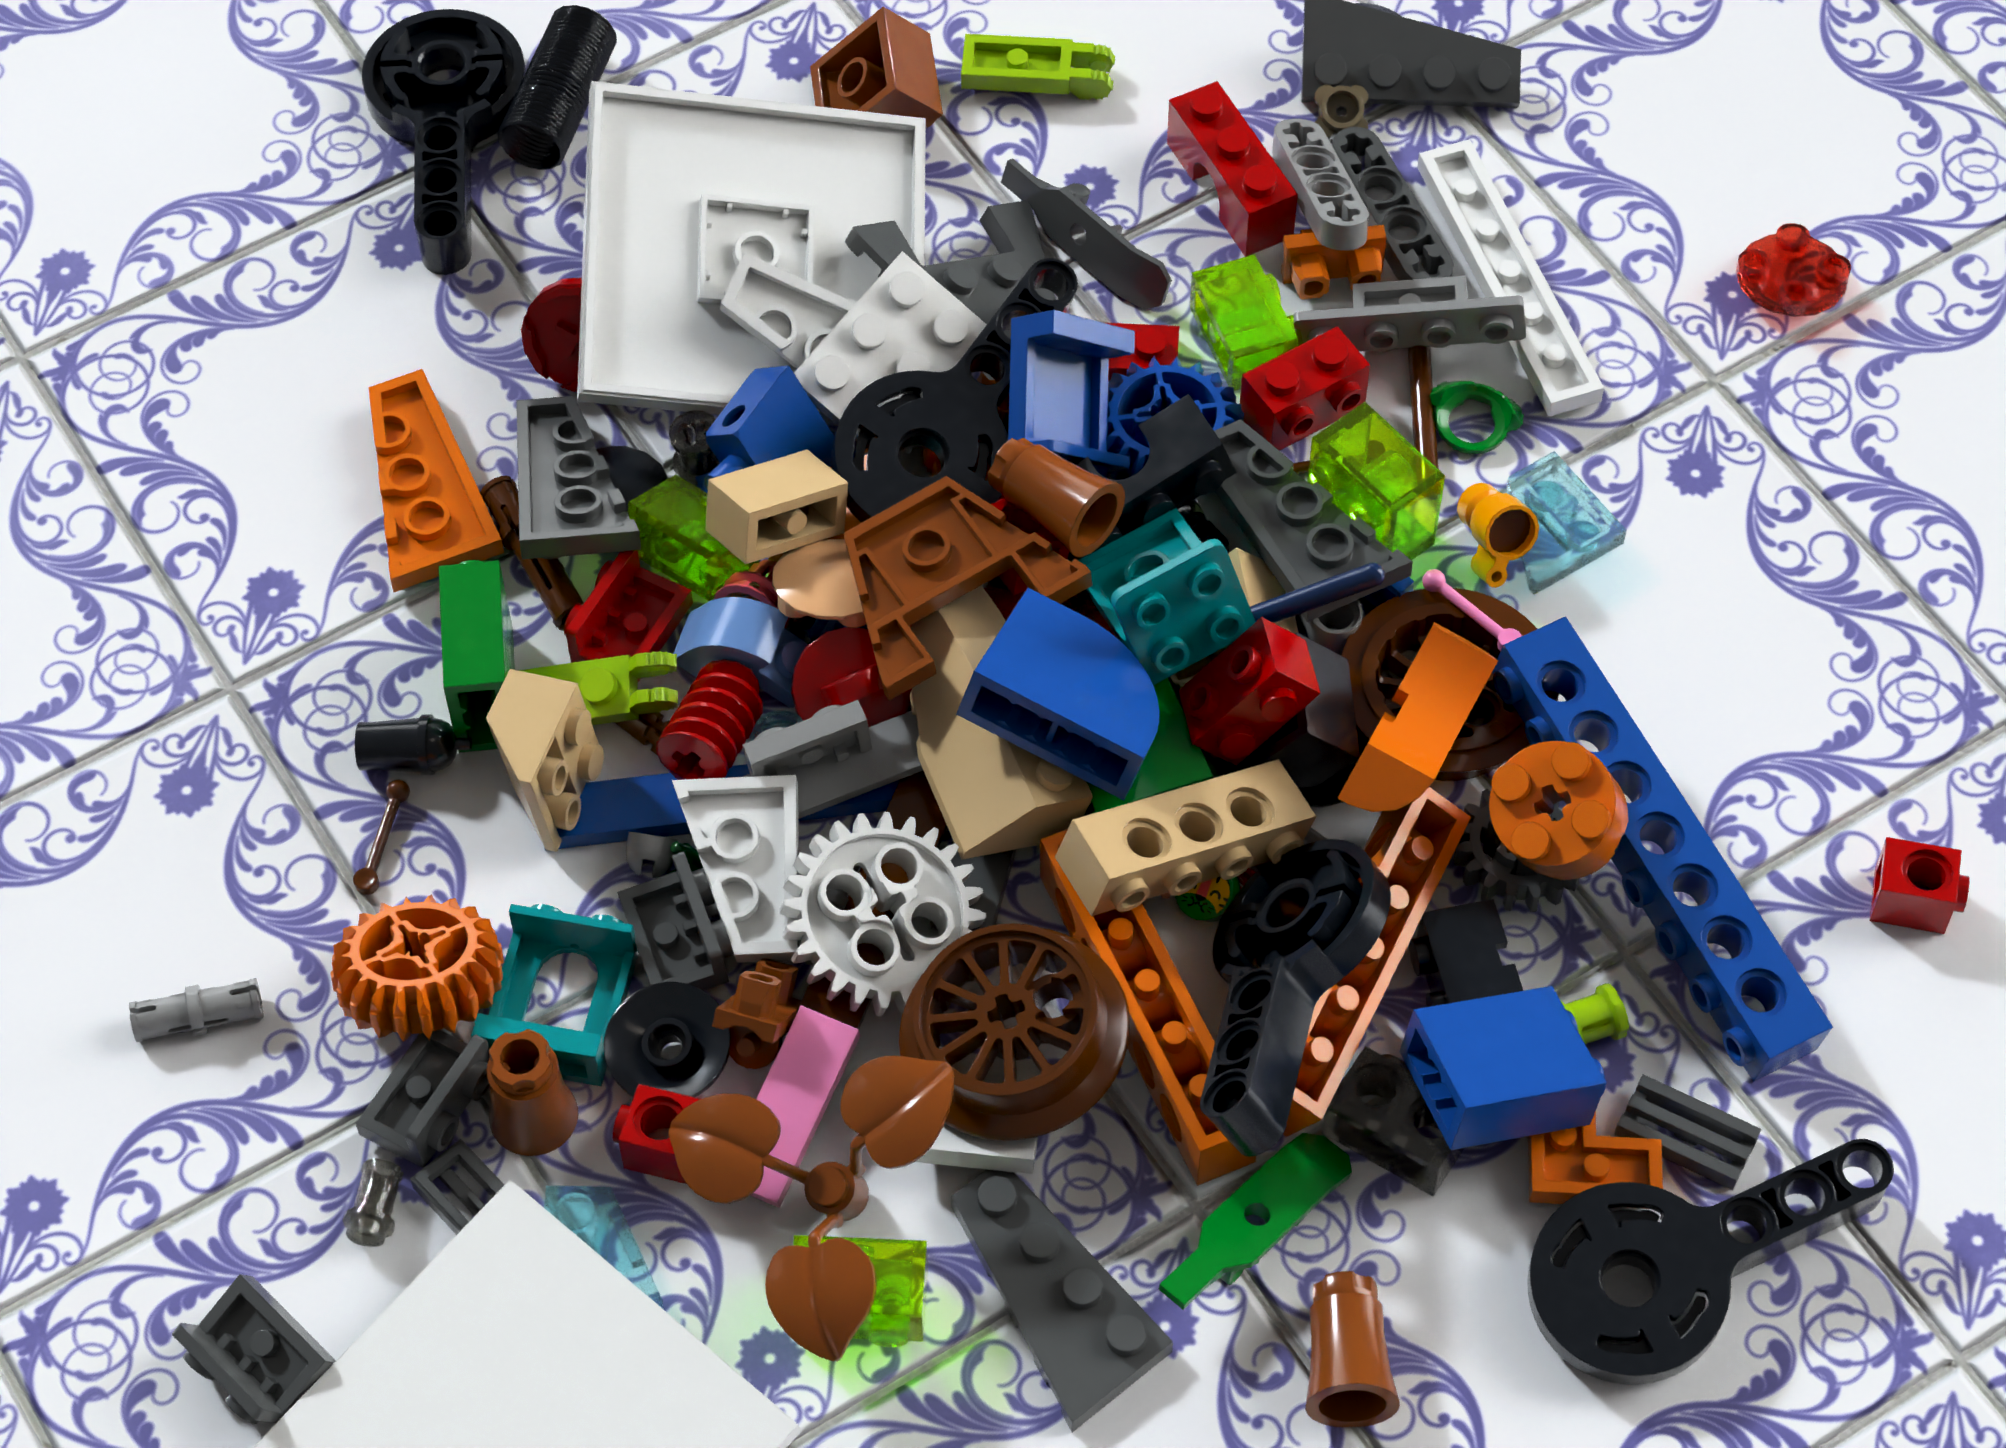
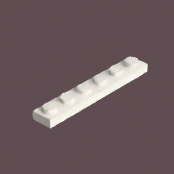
[1417,139,1604,417]

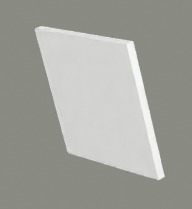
[577,81,926,426]
[253,1179,801,1448]

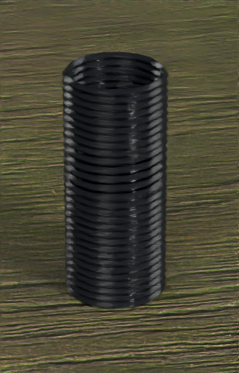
[497,5,617,170]

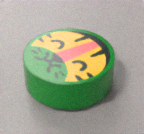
[1175,877,1240,922]

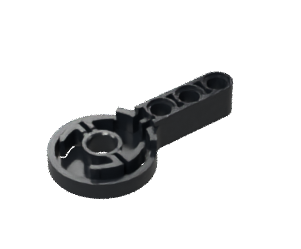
[362,9,526,275]
[831,258,1078,523]
[1200,839,1391,1157]
[1527,1139,1894,1384]

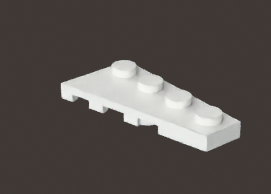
[719,252,913,454]

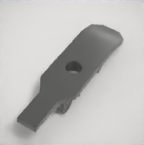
[1001,158,1172,310]

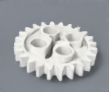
[779,812,986,1016]

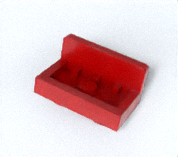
[564,550,693,682]

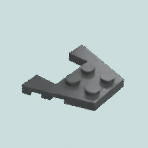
[845,200,1056,339]

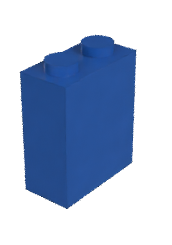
[1399,986,1607,1150]

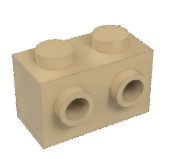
[705,450,848,565]

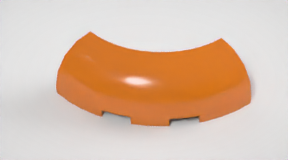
[1338,622,1498,812]

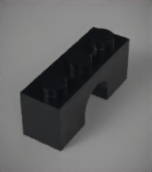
[1075,394,1237,559]

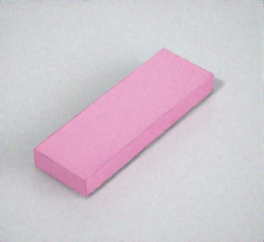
[750,1005,861,1208]

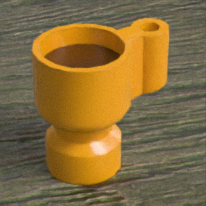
[1457,483,1539,588]

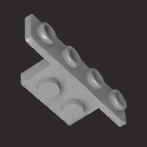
[1294,276,1526,352]
[742,700,923,819]

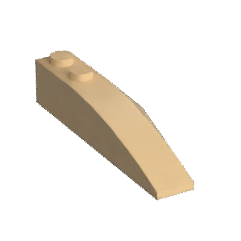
[909,585,1093,860]

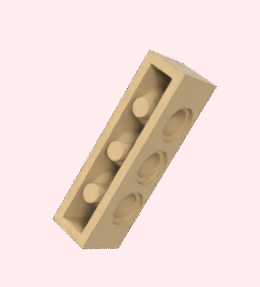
[1055,759,1317,916]

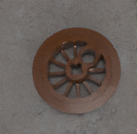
[1341,588,1559,781]
[899,923,1130,1141]

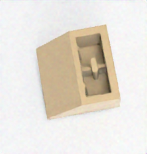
[486,669,604,852]

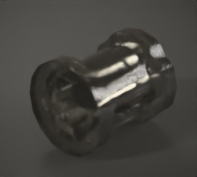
[669,410,720,486]

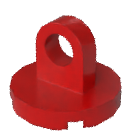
[521,278,582,392]
[790,627,912,727]

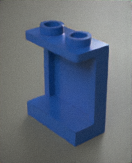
[1008,310,1135,478]

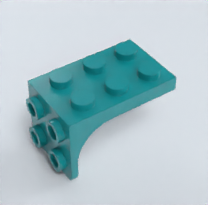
[1078,508,1256,685]

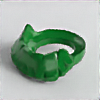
[1430,381,1524,454]

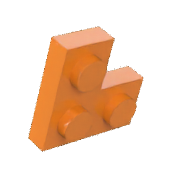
[1528,1111,1663,1209]

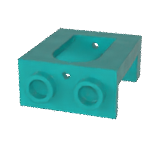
[471,904,639,1087]

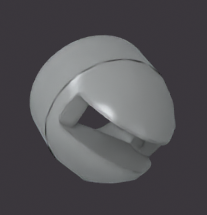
[626,832,678,878]

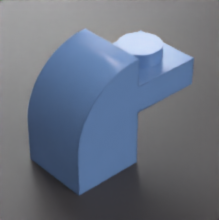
[673,597,808,708]

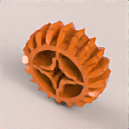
[330,894,504,1042]

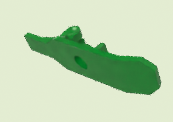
[1158,1133,1352,1310]

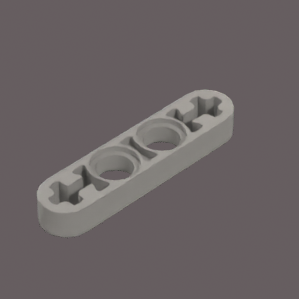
[1272,119,1369,250]

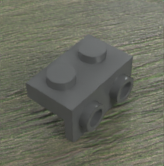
[617,852,734,991]
[355,1030,490,1168]
[172,1274,336,1424]

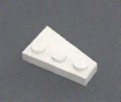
[672,775,800,963]

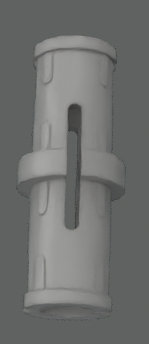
[129,978,264,1042]

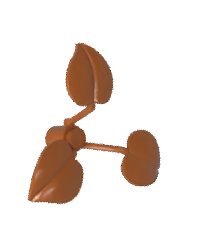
[668,1055,955,1362]

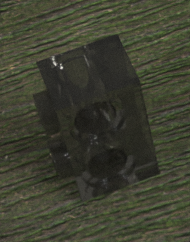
[1322,1046,1465,1196]

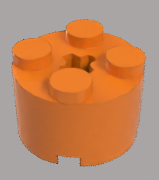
[1489,741,1628,880]

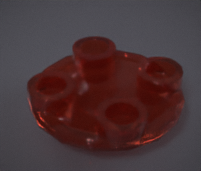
[1735,223,1851,317]

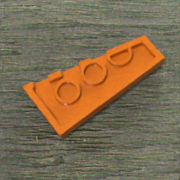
[368,369,504,593]

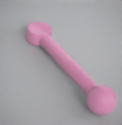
[1422,569,1522,651]

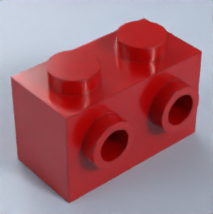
[1240,326,1370,451]
[1179,617,1321,766]

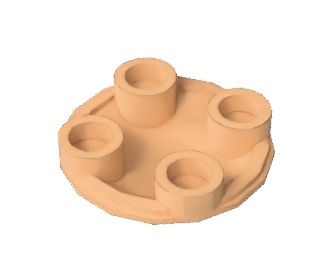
[772,539,866,628]

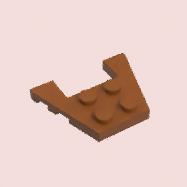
[843,476,1093,701]

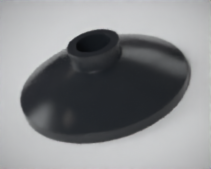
[604,982,731,1097]

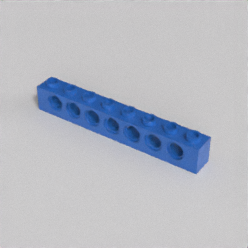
[1492,616,1833,1082]

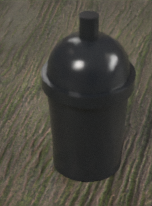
[355,714,472,775]

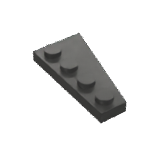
[1301,0,1521,108]
[516,396,642,559]
[1214,419,1413,622]
[951,1169,1173,1433]

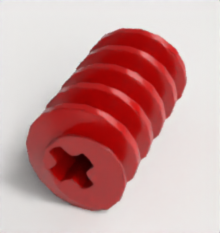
[656,659,763,780]

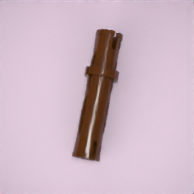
[480,476,584,631]

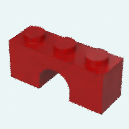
[1167,81,1298,257]

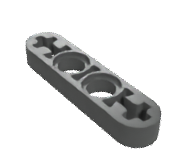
[1332,126,1454,281]

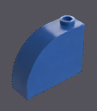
[956,588,1160,800]

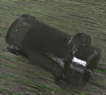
[343,1158,404,1247]

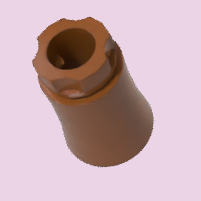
[988,438,1125,557]
[487,1029,578,1156]
[1305,1271,1400,1427]

